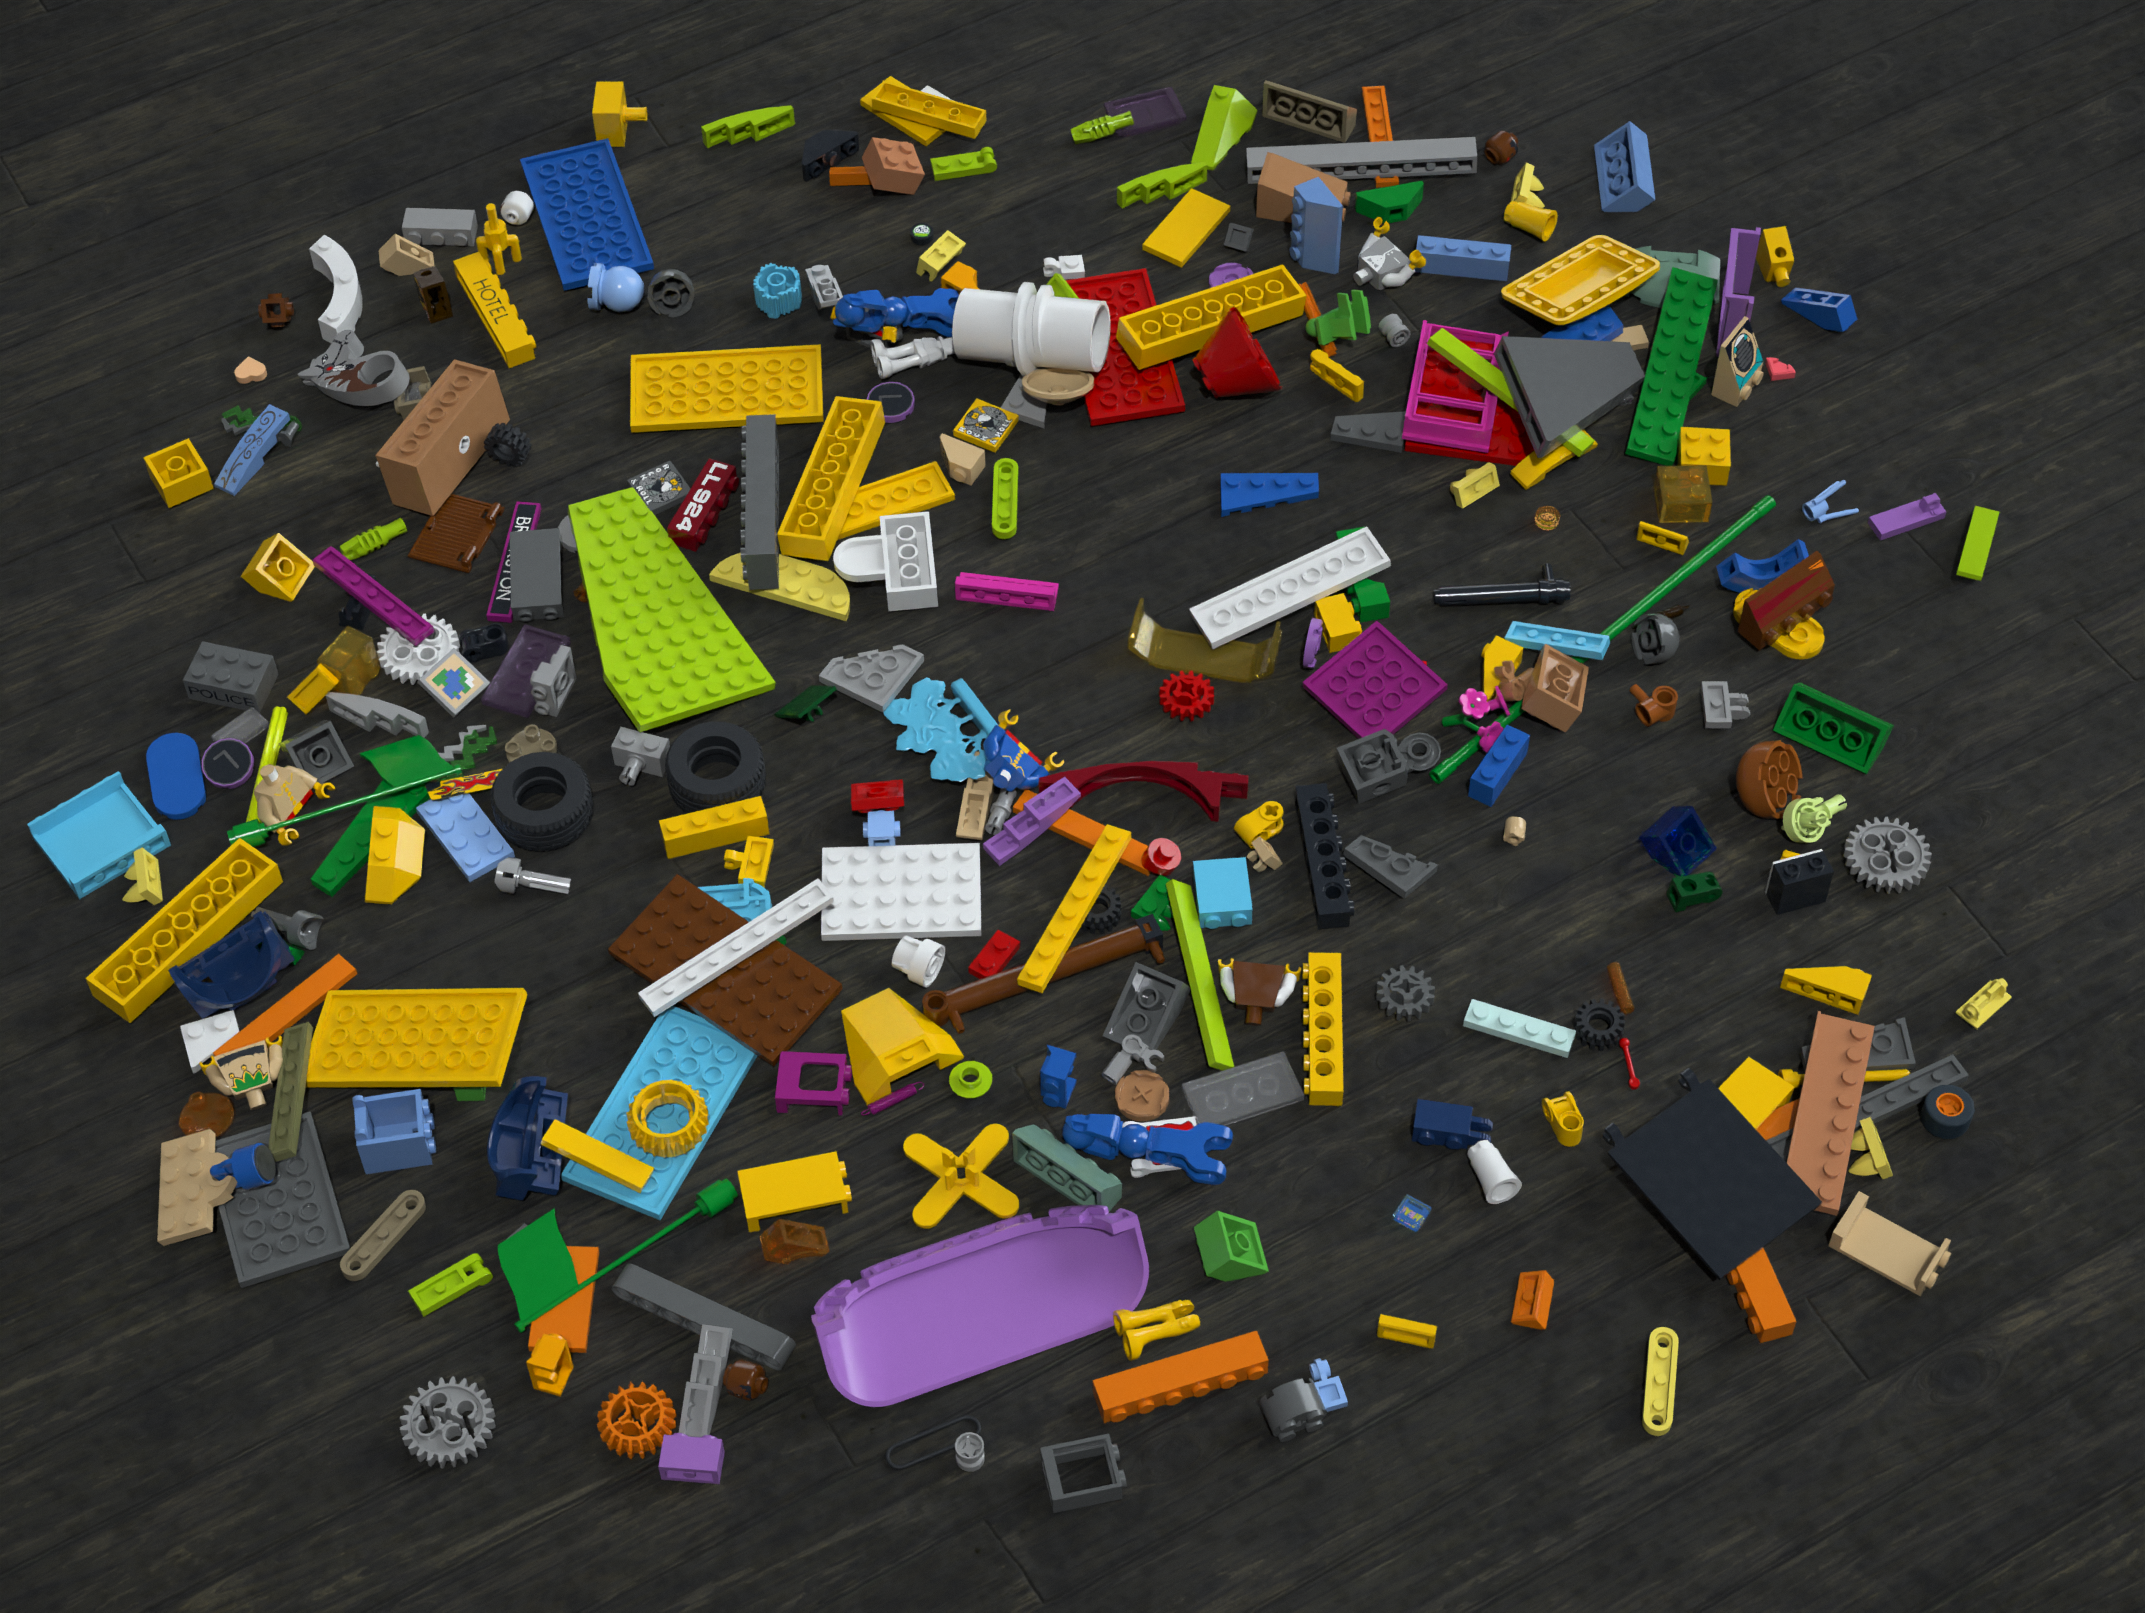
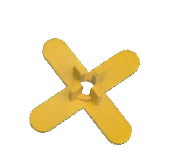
[903,1124,1019,1229]

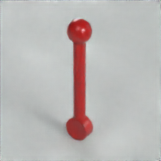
[1619,1038,1640,1090]

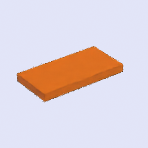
[528,1246,599,1353]

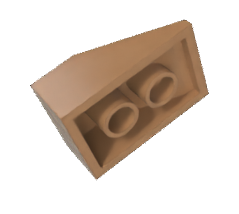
[1521,644,1589,732]

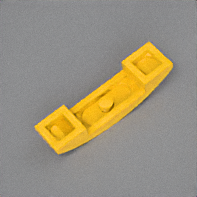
[1510,429,1598,490]

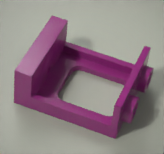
[775,1051,852,1115]

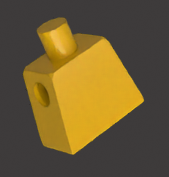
[1756,226,1794,287]

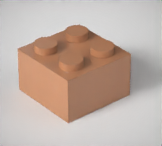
[862,137,925,195]

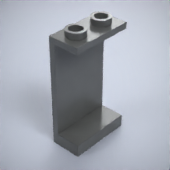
[510,528,564,622]

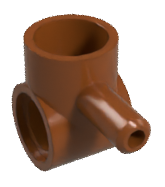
[1630,684,1678,726]

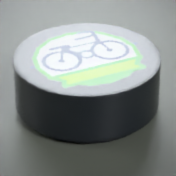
[910,223,934,245]

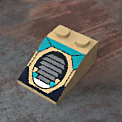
[1712,316,1764,407]

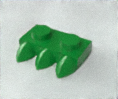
[1131,875,1174,931]

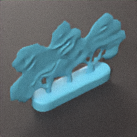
[883,677,998,782]

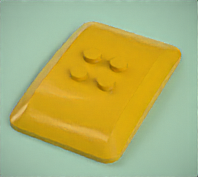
[1501,235,1660,325]

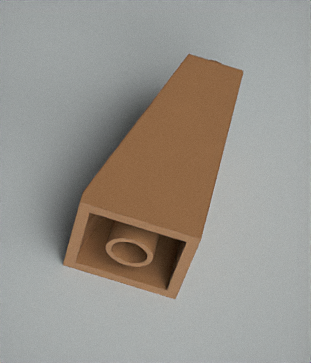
[1256,152,1351,223]

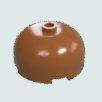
[1736,740,1803,819]

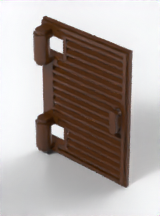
[408,494,505,573]

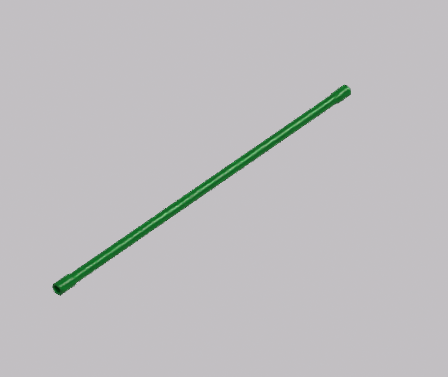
[1429,495,1776,784]

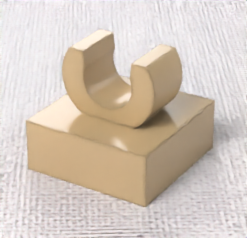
[1247,837,1283,872]

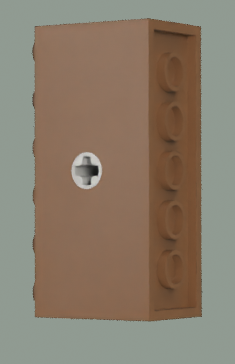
[375,359,510,516]

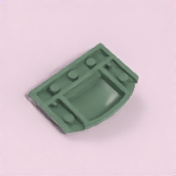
[1625,246,1720,308]

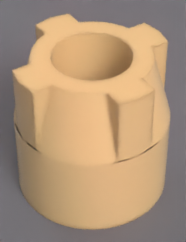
[1503,817,1526,846]

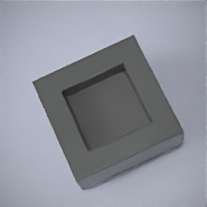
[1224,223,1254,252]

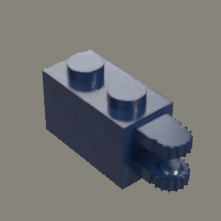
[1412,1099,1493,1149]

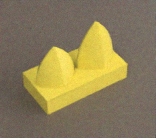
[1511,162,1545,208]
[1450,462,1500,508]
[122,847,163,905]
[1848,1117,1893,1179]

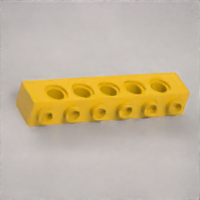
[1302,953,1343,1106]

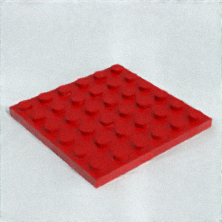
[1405,336,1535,466]

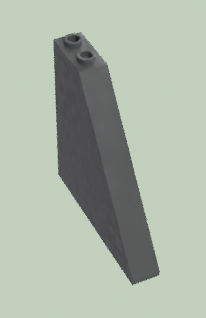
[1494,336,1645,458]

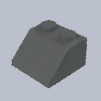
[279,720,354,784]

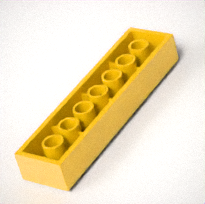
[1116,264,1307,370]
[777,396,885,561]
[85,838,283,1023]

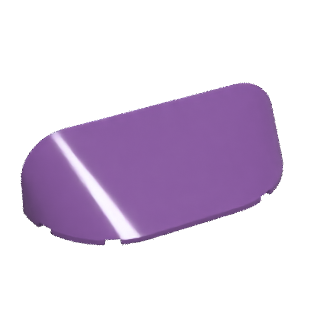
[811,1205,1149,1407]

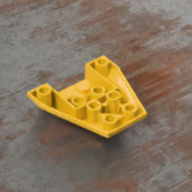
[841,988,964,1105]

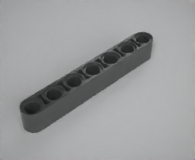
[611,1264,796,1371]

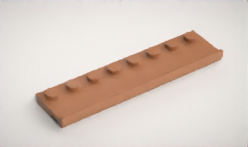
[1787,1011,1875,1216]

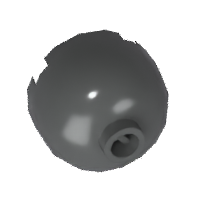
[647,269,695,318]
[1631,614,1680,665]

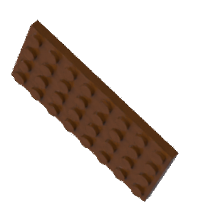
[608,874,843,1066]

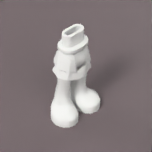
[871,336,955,379]

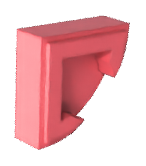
[1765,357,1796,381]

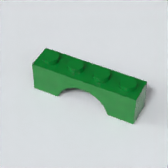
[1335,527,1390,623]

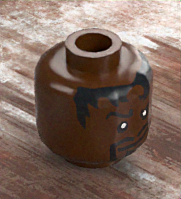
[723,1359,768,1401]

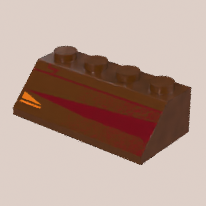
[1738,551,1835,650]

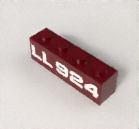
[667,458,739,552]

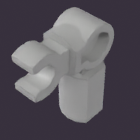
[1102,1035,1164,1085]

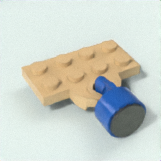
[157,1129,276,1246]

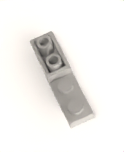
[805,265,843,309]

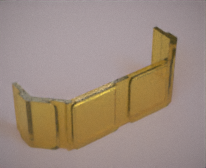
[1128,598,1282,683]

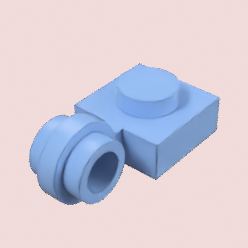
[1309,1358,1348,1412]

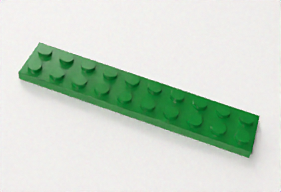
[1625,267,1718,467]

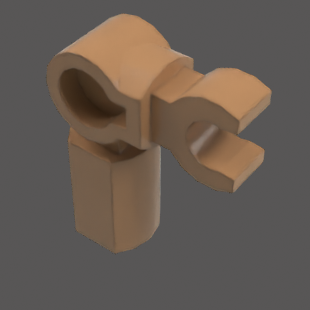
[1494,660,1534,702]

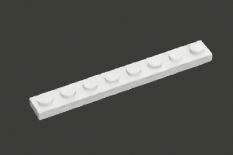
[638,879,834,1017]

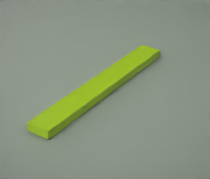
[1427,328,1595,457]
[1166,879,1234,1072]

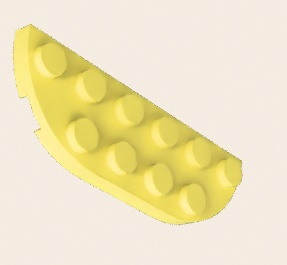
[709,553,850,621]

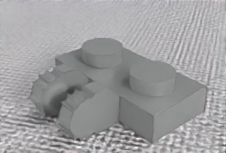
[1700,681,1750,728]

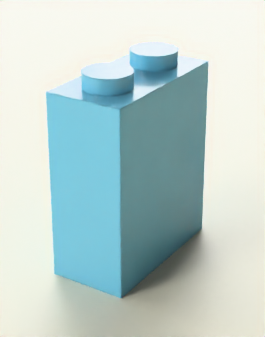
[1193,857,1253,929]

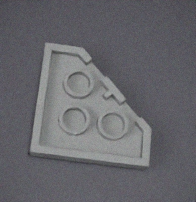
[819,644,924,712]

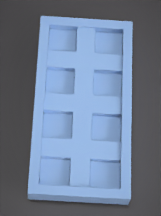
[416,793,515,882]

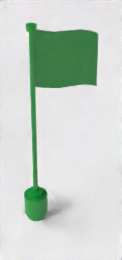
[227,735,462,847]
[498,1178,738,1333]

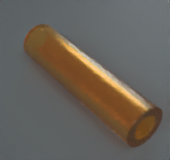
[1607,962,1634,1014]

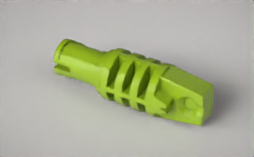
[1071,111,1134,144]
[340,518,407,560]

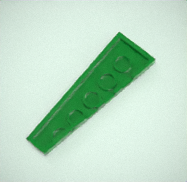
[311,780,430,897]

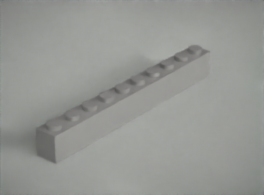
[1247,137,1477,184]

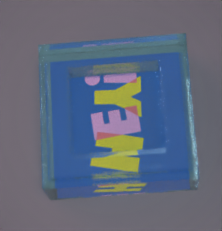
[1392,1194,1431,1233]

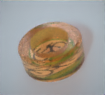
[1535,506,1560,530]

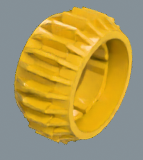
[626,1080,709,1158]

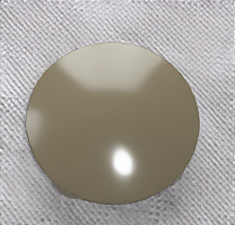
[505,725,557,763]

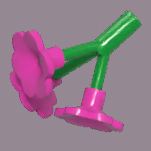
[1442,685,1510,752]

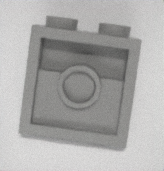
[530,645,577,717]

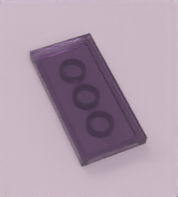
[481,625,571,718]

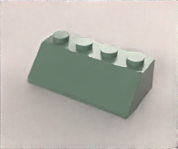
[1012,1124,1122,1211]

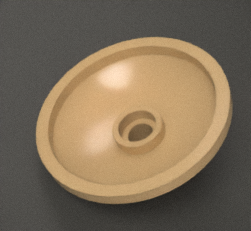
[1022,367,1094,405]

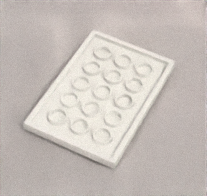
[821,843,981,941]

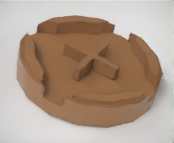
[1115,1070,1169,1121]

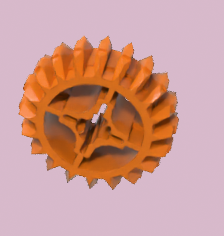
[597,1381,676,1459]

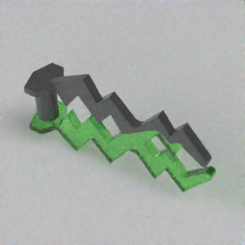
[221,405,302,447]

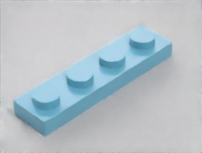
[1505,621,1610,660]

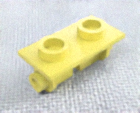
[1956,978,2012,1029]

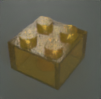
[1654,465,1712,523]
[317,626,380,695]

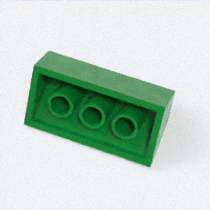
[1773,683,1894,774]

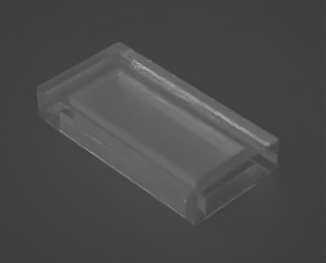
[211,707,269,744]

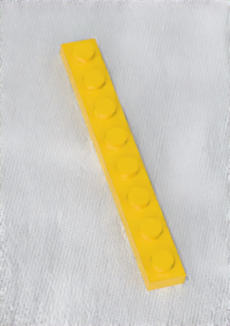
[1017,824,1131,993]

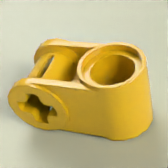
[1234,801,1283,849]
[1542,1091,1584,1147]

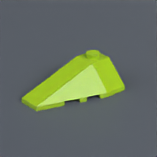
[1191,85,1257,170]

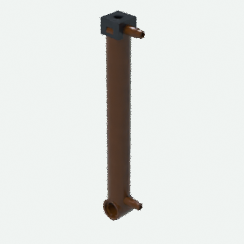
[922,914,1165,1034]

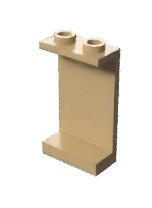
[1829,1191,1951,1296]

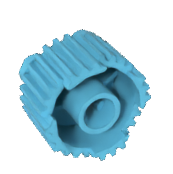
[753,263,802,319]

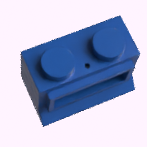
[1040,1045,1077,1109]

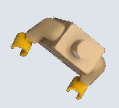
[254,764,335,846]

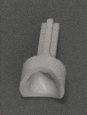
[494,857,571,894]

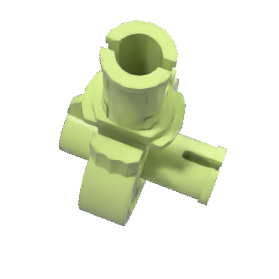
[1781,794,1847,843]

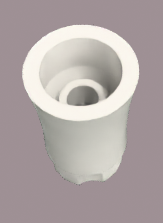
[1467,1140,1522,1204]

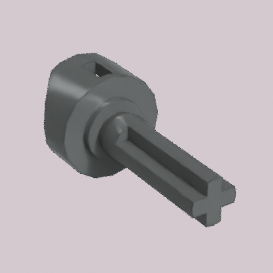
[251,907,324,950]

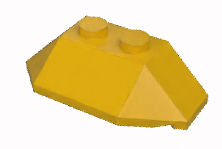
[365,806,425,905]

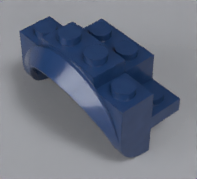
[168,911,295,1019]
[487,1076,568,1201]

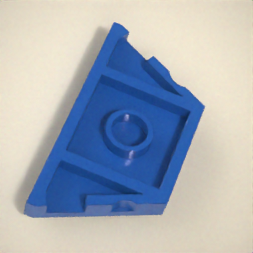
[1541,305,1623,341]

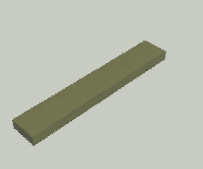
[268,1022,313,1162]

